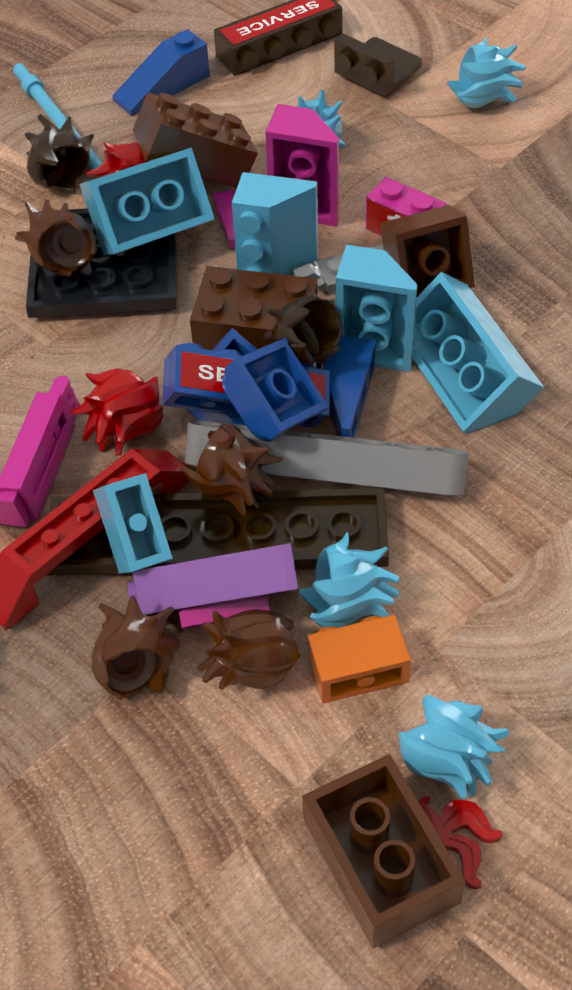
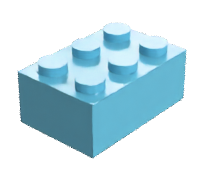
[79,147,215,255]

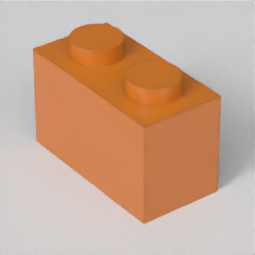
[307,614,411,704]

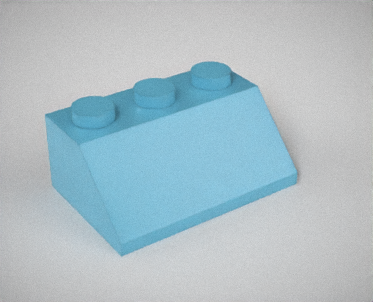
[232,172,318,276]
[336,245,417,372]

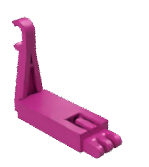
[0,376,80,527]

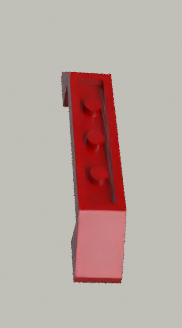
[0,448,192,631]

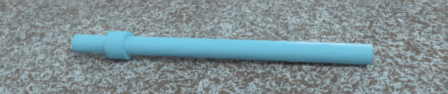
[13,63,102,170]

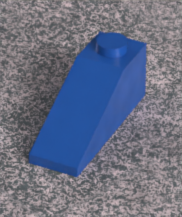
[112,29,210,116]
[316,335,376,437]

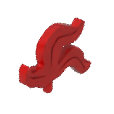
[419,796,503,889]

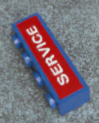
[162,343,330,428]

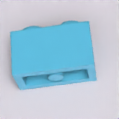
[93,473,172,574]

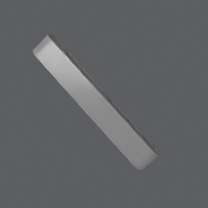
[184,420,469,495]

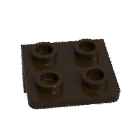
[334,33,422,97]

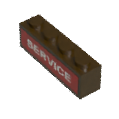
[214,0,342,76]

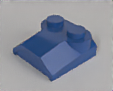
[222,338,330,442]

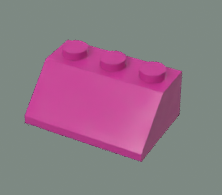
[265,104,339,227]

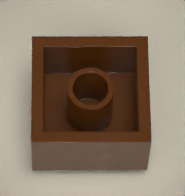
[380,205,475,297]

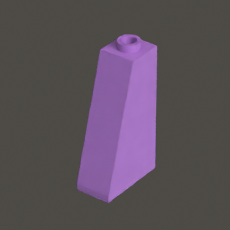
[128,543,299,615]

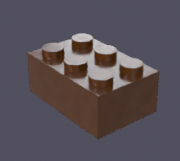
[133,92,258,188]
[190,266,318,350]
[302,754,466,948]

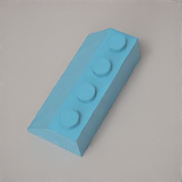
[413,272,544,434]

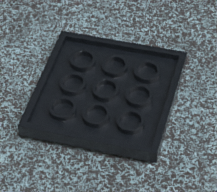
[26,208,177,318]

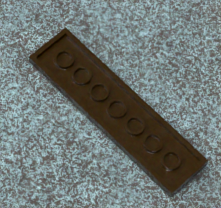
[47,488,389,576]

